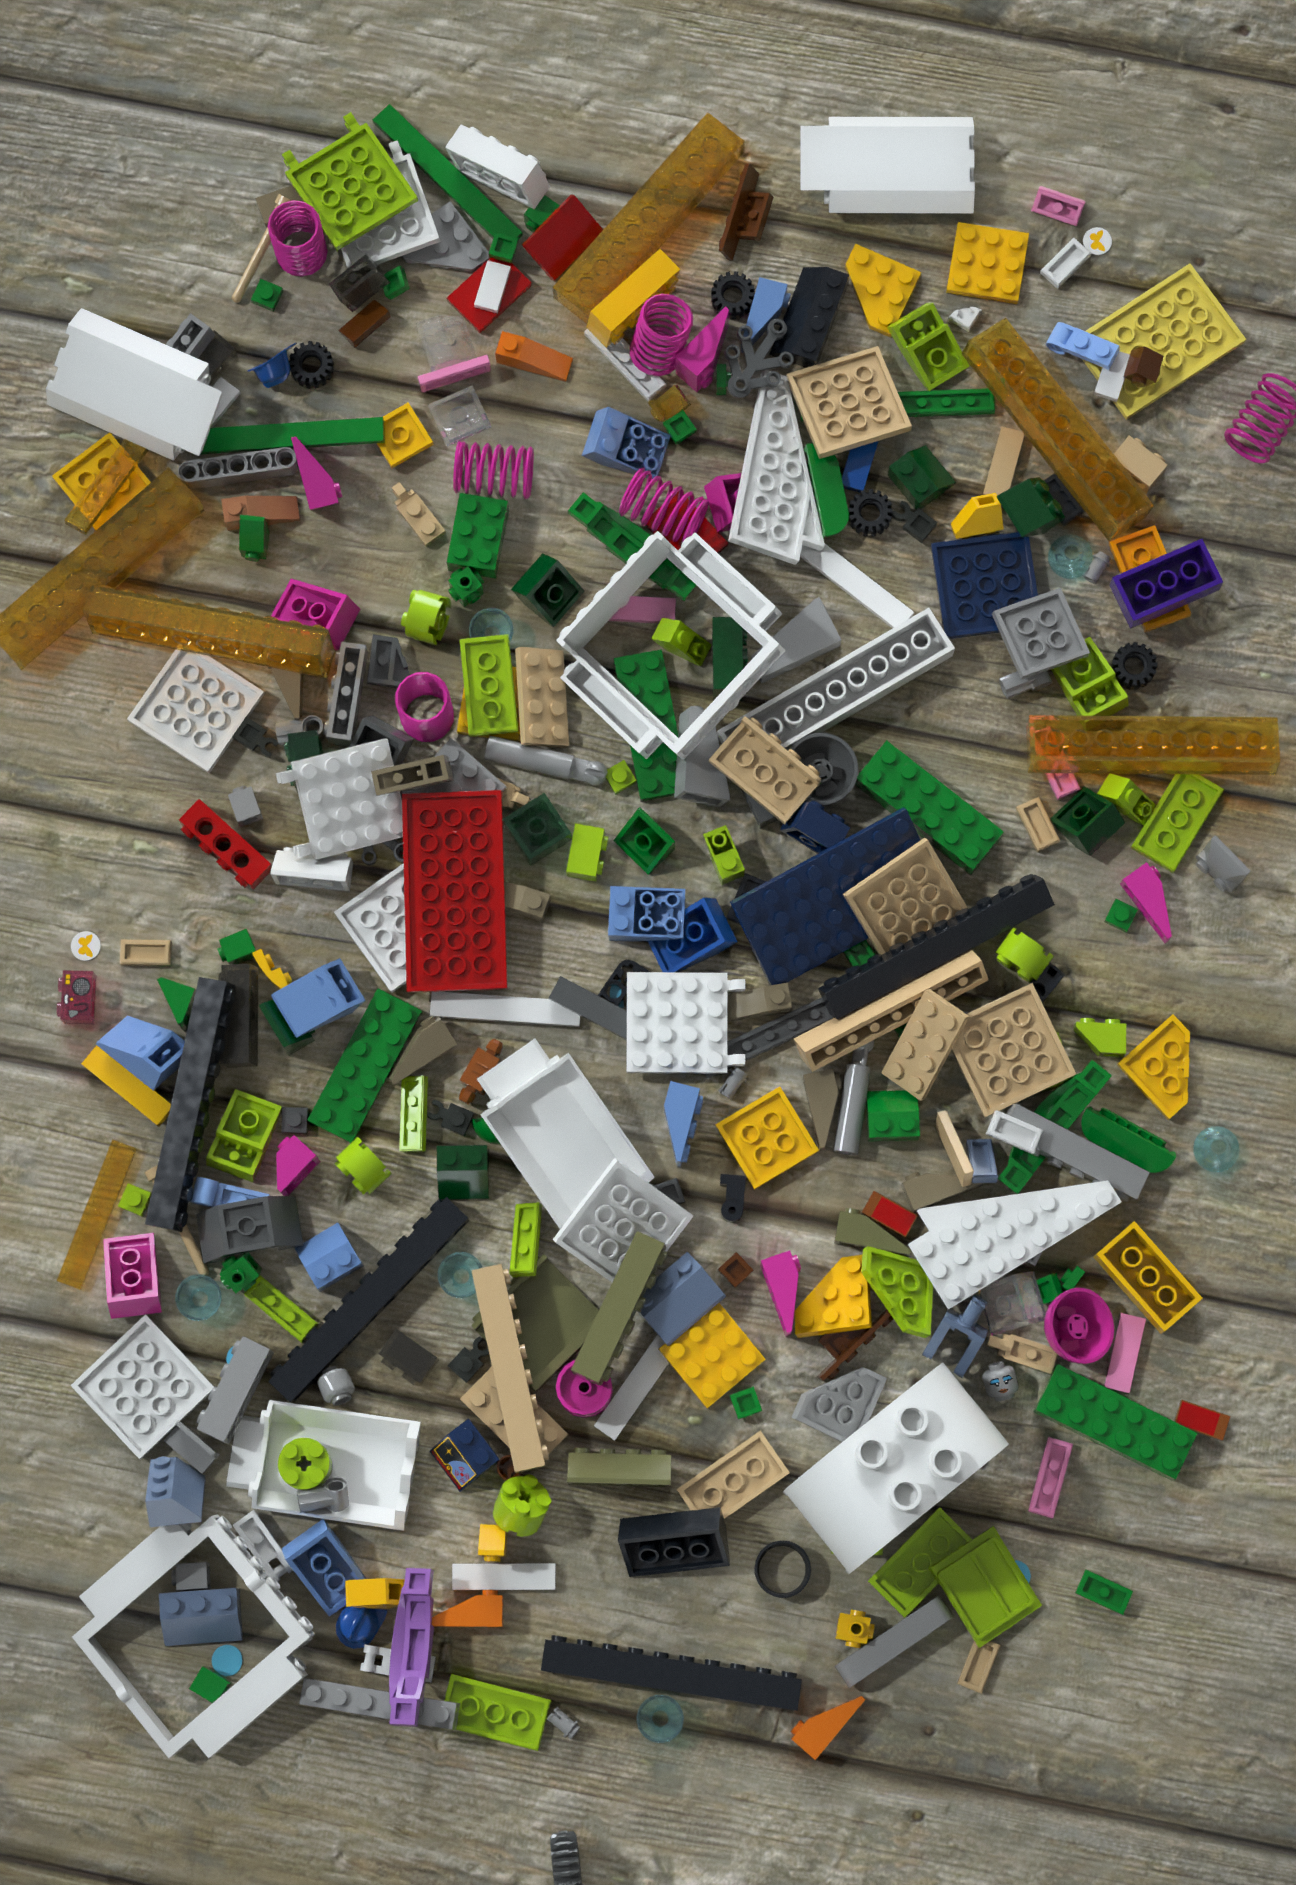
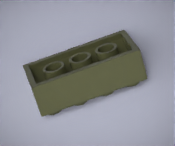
[567,1448,671,1487]

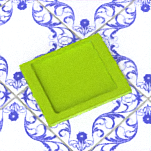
[930,1526,1042,1648]

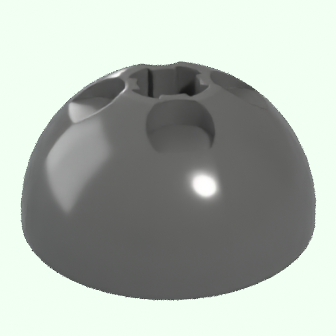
[791,733,858,806]

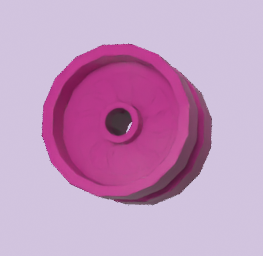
[556,1360,613,1418]

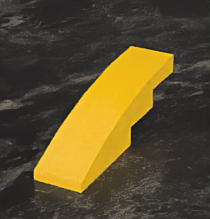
[81,1045,171,1127]

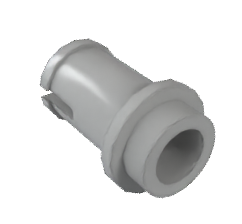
[1083,551,1111,584]
[718,1067,748,1100]
[547,1707,581,1739]

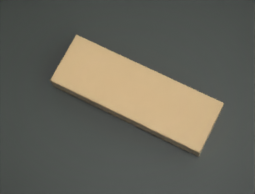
[983,426,1025,496]
[935,1110,974,1187]

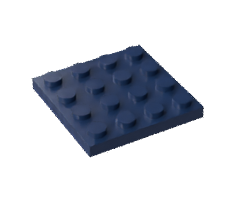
[931,532,1038,639]

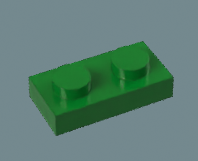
[1075,1569,1133,1615]

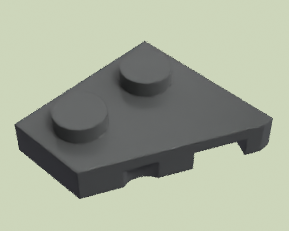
[367,634,410,688]

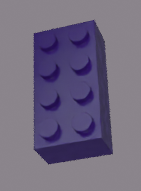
[1109,539,1223,629]

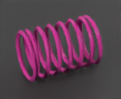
[267,200,328,277]
[629,294,693,376]
[1224,373,1296,463]
[453,441,534,499]
[619,468,709,543]
[395,672,454,742]

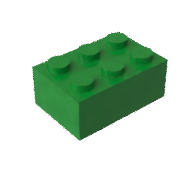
[446,493,509,579]

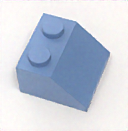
[294,1223,364,1292]

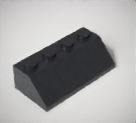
[770,267,849,368]
[618,1507,730,1577]

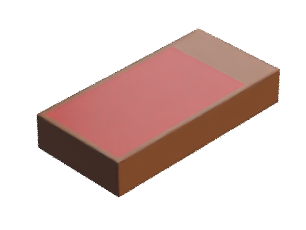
[861,1191,918,1238]
[1174,1400,1231,1441]

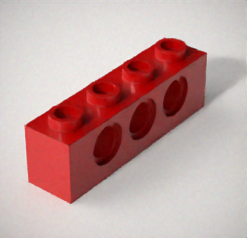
[179,799,272,890]

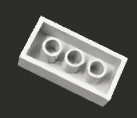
[445,125,550,209]

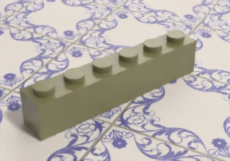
[571,1231,668,1386]

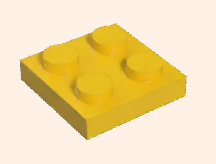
[376,402,434,469]

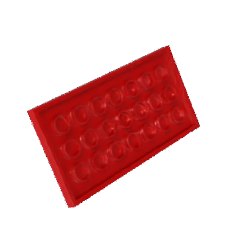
[402,790,508,993]

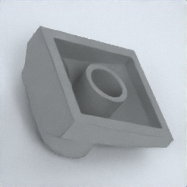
[1196,835,1250,892]

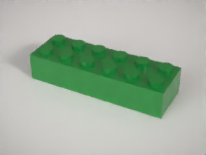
[855,740,1004,875]
[1033,1364,1197,1481]

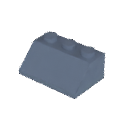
[637,1252,726,1346]
[145,1456,206,1527]
[159,1588,243,1646]

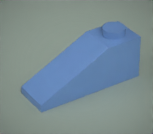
[741,277,791,353]

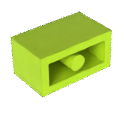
[566,823,609,881]

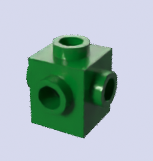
[448,567,484,607]
[220,1252,262,1294]

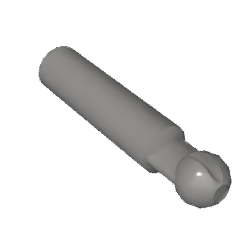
[484,735,608,785]
[833,1040,874,1156]

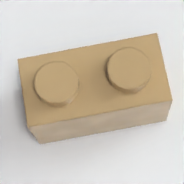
[1108,435,1167,494]

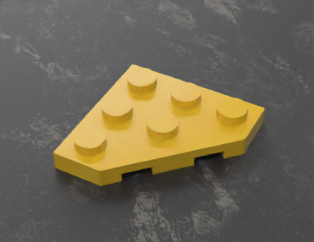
[845,243,921,338]
[1117,1014,1190,1120]
[794,1254,872,1338]

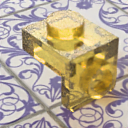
[648,385,691,422]

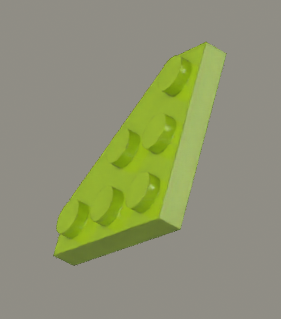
[861,1246,933,1338]

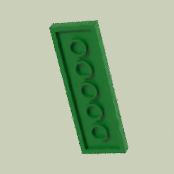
[614,649,678,802]
[307,988,422,1143]

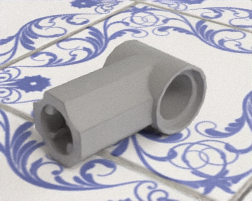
[999,671,1052,699]
[276,715,325,745]
[296,1477,349,1513]

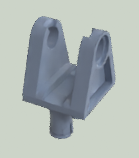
[922,1295,989,1378]

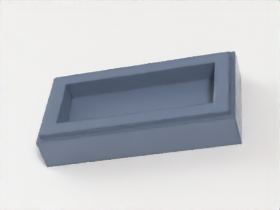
[966,1139,998,1183]

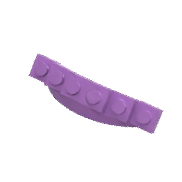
[389,1568,434,1727]

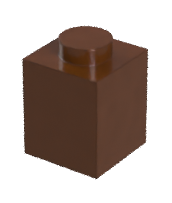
[1123,346,1164,387]

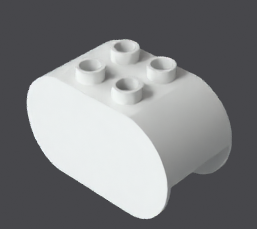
[783,1363,1009,1574]

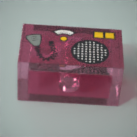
[57,970,97,1025]

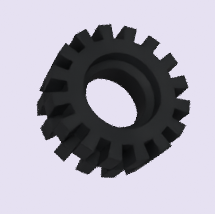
[711,271,755,319]
[289,341,334,389]
[848,489,893,537]
[1111,642,1158,690]

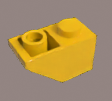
[951,493,1004,539]
[478,1524,507,1562]
[345,1578,405,1609]

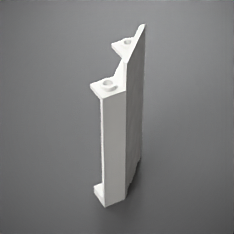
[800,117,975,213]
[46,308,222,461]
[477,1039,655,1229]
[226,1400,421,1531]

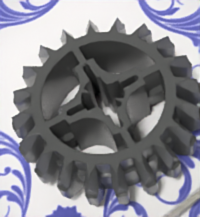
[550,1830,582,1885]

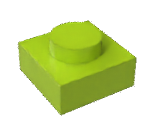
[606,760,637,795]
[118,1183,152,1217]

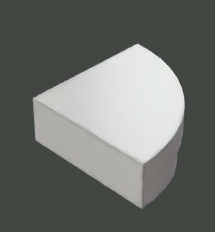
[948,307,982,332]

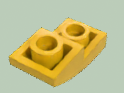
[252,949,293,990]

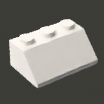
[271,847,353,892]

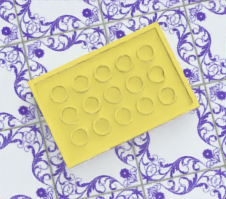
[1082,263,1246,420]

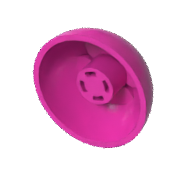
[1044,1288,1114,1364]

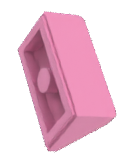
[1031,186,1086,226]

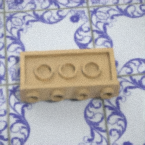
[709,716,821,825]

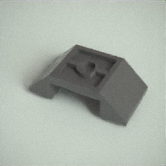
[196,1196,304,1264]

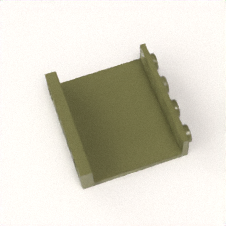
[471,1254,599,1393]

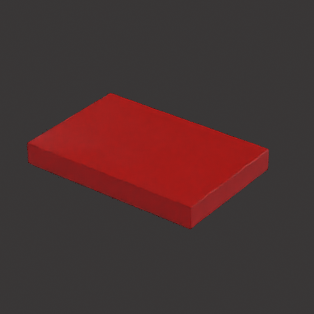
[522,194,604,281]
[446,258,532,333]
[645,491,728,554]

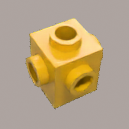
[835,1610,875,1648]

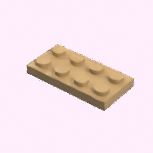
[515,647,569,748]
[881,989,970,1101]
[460,1367,569,1471]
[676,1430,790,1519]

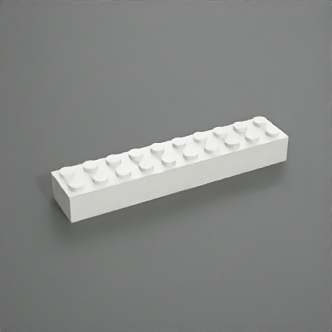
[717,608,955,751]

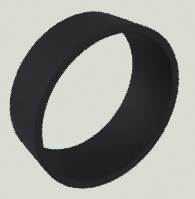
[754,1541,811,1598]

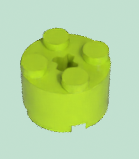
[401,590,451,645]
[995,928,1054,983]
[334,1137,392,1195]
[278,1438,332,1490]
[493,1474,551,1537]

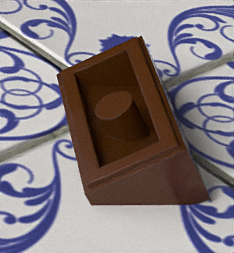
[338,299,391,348]

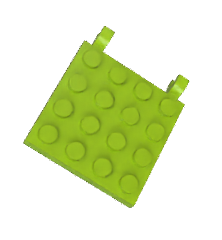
[282,112,418,251]

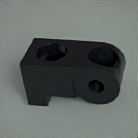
[1028,962,1065,1003]
[720,1174,746,1223]

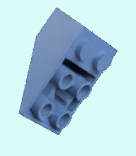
[582,407,670,479]
[608,886,685,942]
[271,958,366,1038]
[96,1016,185,1091]
[664,1081,704,1168]

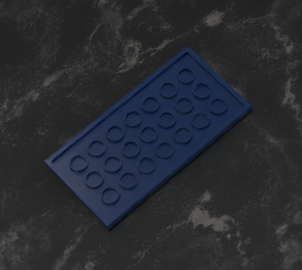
[730,808,920,985]

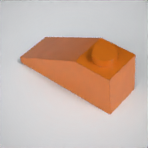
[495,331,573,382]
[431,1590,504,1627]
[790,1696,866,1760]

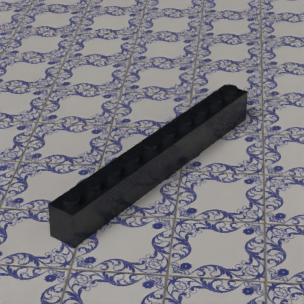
[818,874,1055,1019]
[145,977,236,1232]
[268,1197,470,1403]
[541,1635,802,1711]

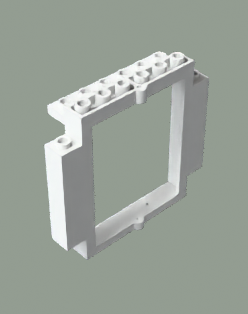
[556,531,786,760]
[72,1514,315,1759]

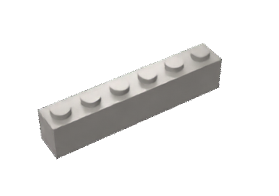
[1006,1104,1150,1202]
[299,1678,460,1730]

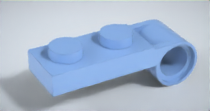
[1046,322,1120,370]
[190,1177,270,1208]

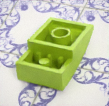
[887,303,970,391]
[1051,637,1129,729]
[206,1089,282,1182]

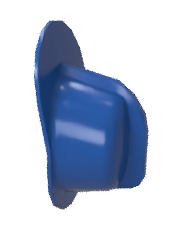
[247,343,297,388]
[336,1605,387,1649]

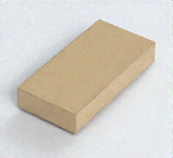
[1016,797,1060,852]
[120,939,172,966]
[957,1641,1000,1694]

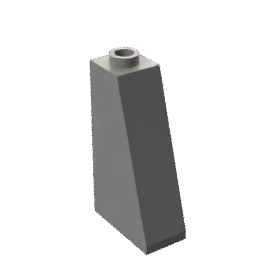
[751,597,841,684]
[674,706,730,807]

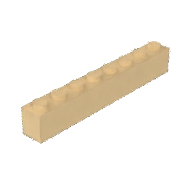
[794,949,989,1072]
[471,1264,550,1473]

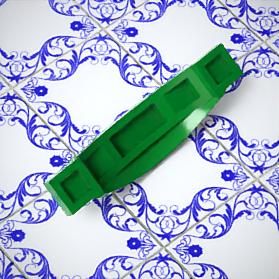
[568,492,697,601]
[998,1060,1112,1194]

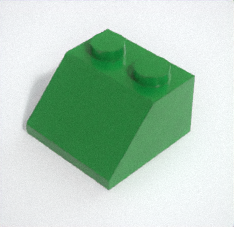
[866,1090,920,1142]

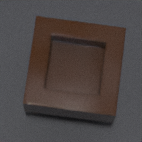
[718,1252,754,1288]

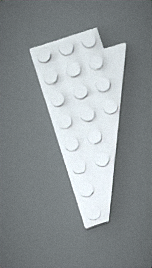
[728,369,825,565]
[908,1180,1121,1310]

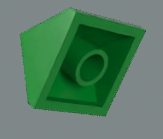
[613,807,675,875]
[157,977,196,1032]

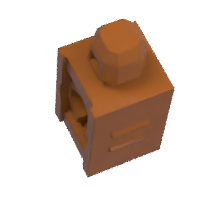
[459,1039,503,1105]

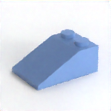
[282,1519,366,1617]

